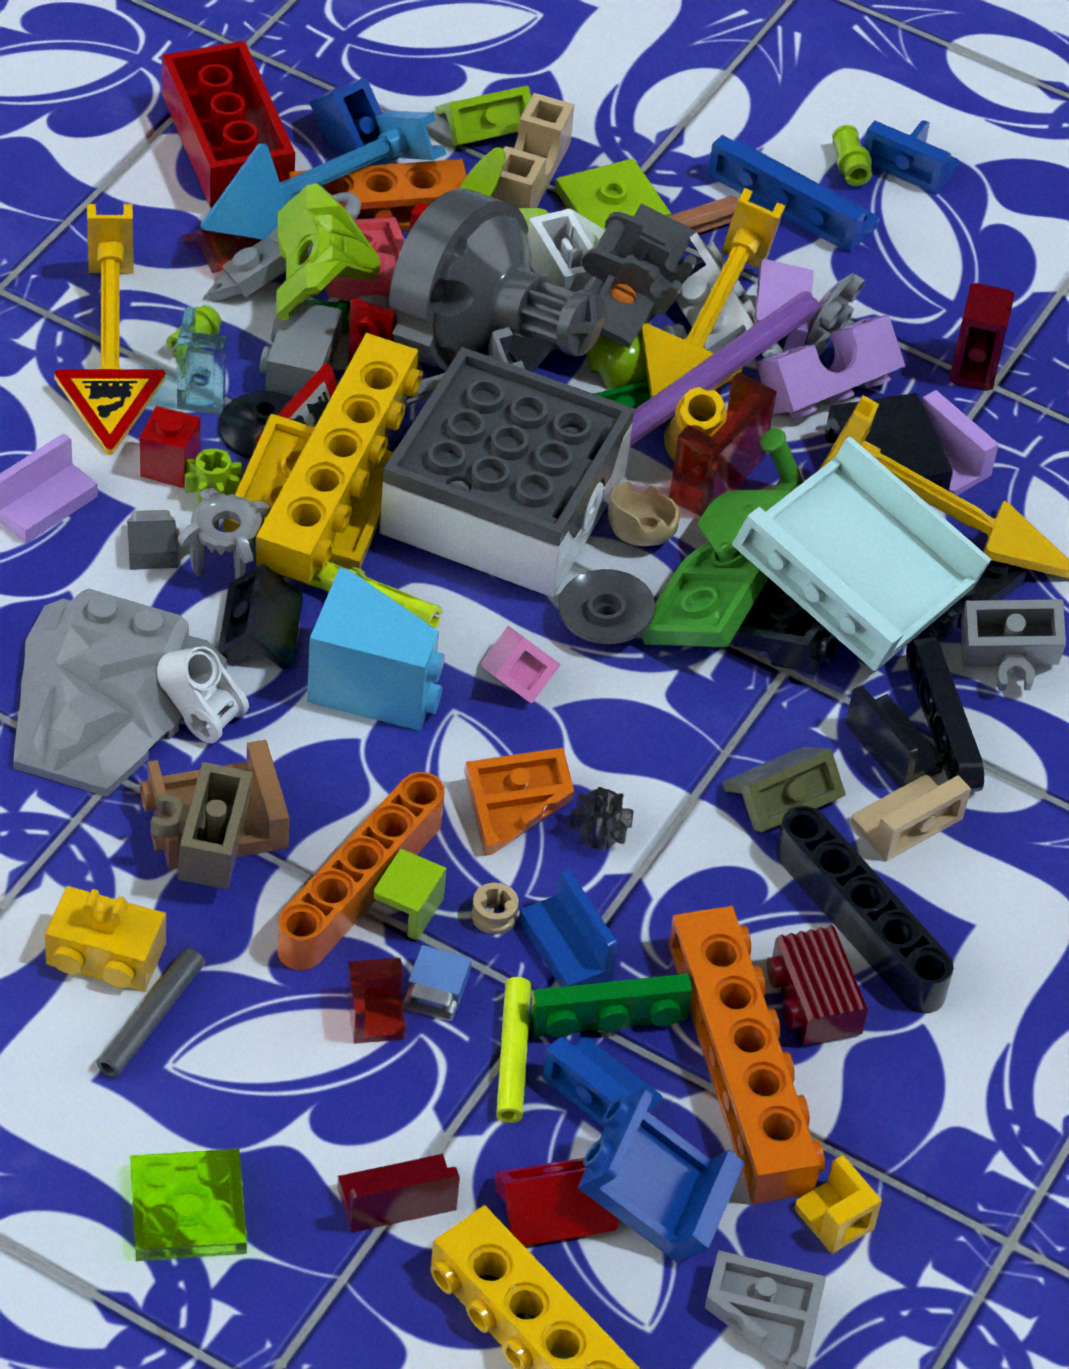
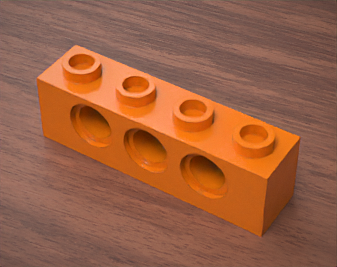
[288,159,467,232]

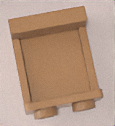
[140,739,290,870]

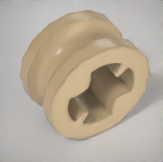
[471,882,519,935]

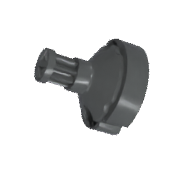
[389,188,605,371]

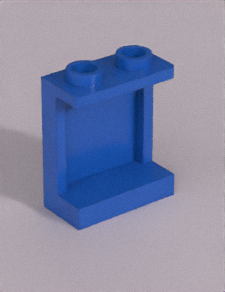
[577,1088,745,1263]

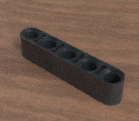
[776,806,954,1013]

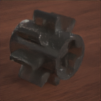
[569,787,634,851]

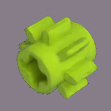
[185,448,242,504]

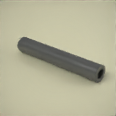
[96,948,205,1078]

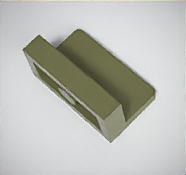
[722,747,846,832]

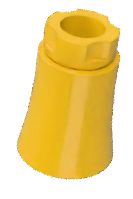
[664,387,728,470]

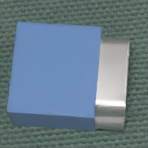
[403,945,472,1021]

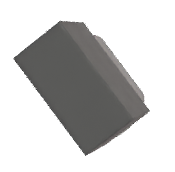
[127,510,178,570]

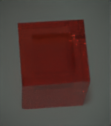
[347,957,406,1044]

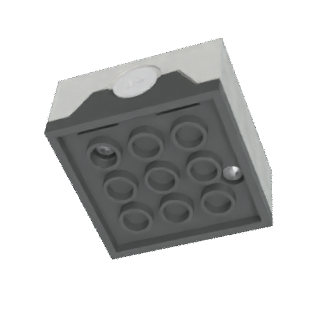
[380,347,634,598]

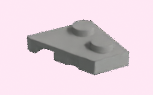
[705,1250,826,1369]

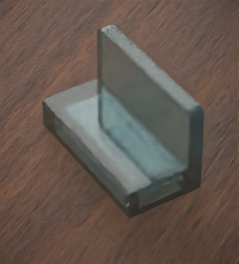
[177,307,226,415]

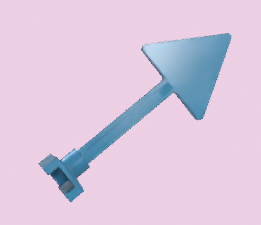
[201,110,447,240]

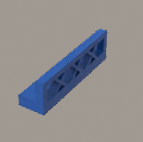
[708,135,880,253]

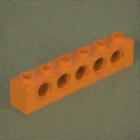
[668,906,825,1205]

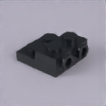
[730,578,838,673]

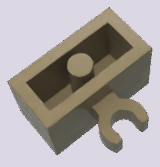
[151,762,253,890]

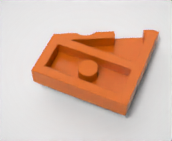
[464,748,574,856]

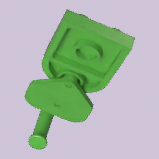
[640,428,803,647]

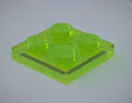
[130,1149,247,1261]

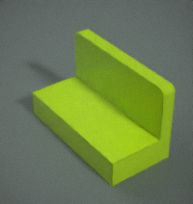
[435,85,531,146]

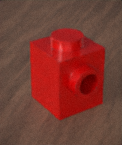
[139,406,201,488]

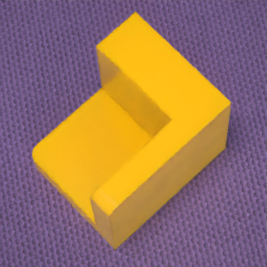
[794,1155,882,1254]

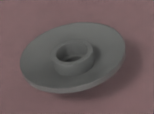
[559,569,655,644]

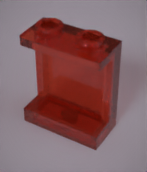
[669,373,777,517]

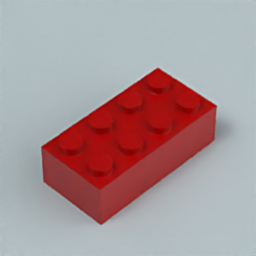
[162,41,295,208]

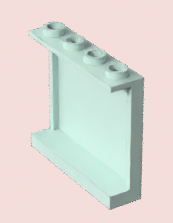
[732,436,992,672]

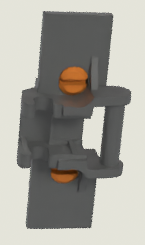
[582,203,696,348]

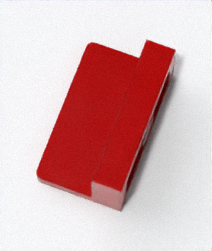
[494,1158,619,1246]

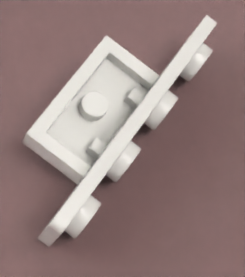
[676,233,783,358]

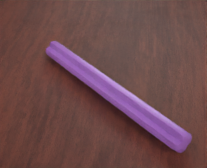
[629,291,819,447]

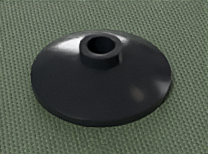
[219,391,292,459]

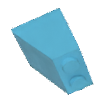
[307,567,445,731]

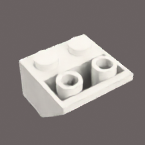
[528,209,615,292]

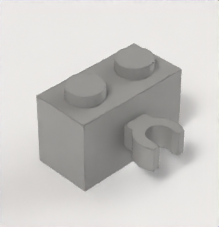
[960,599,1066,691]

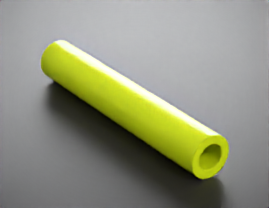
[496,977,531,1123]

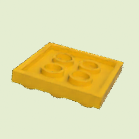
[223,414,394,569]

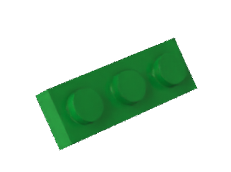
[530,973,692,1037]

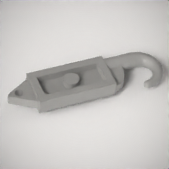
[207,192,361,302]

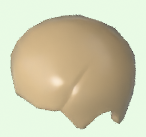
[608,481,680,547]

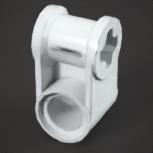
[156,646,249,744]

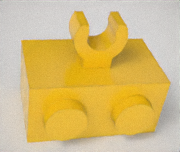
[45,886,166,992]

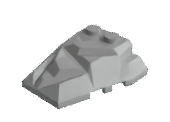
[13,589,227,797]

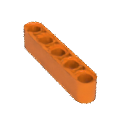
[277,772,445,971]

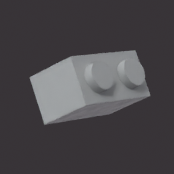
[259,302,343,398]

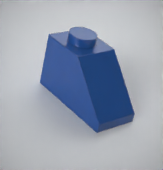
[309,77,398,166]

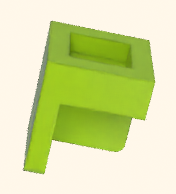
[374,848,447,940]

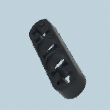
[906,636,984,792]

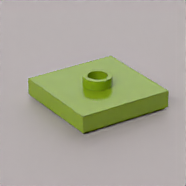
[555,158,671,230]

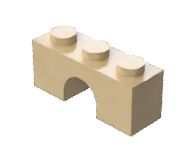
[491,93,575,208]

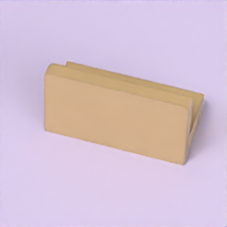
[851,775,971,861]

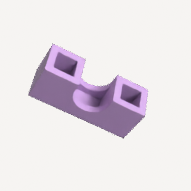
[755,315,905,418]

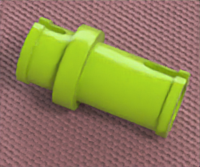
[832,125,872,186]

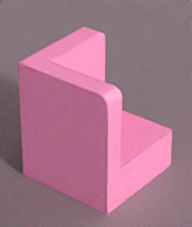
[480,626,561,704]

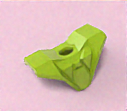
[276,183,380,321]

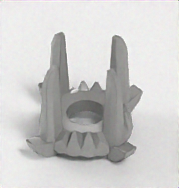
[178,488,271,579]

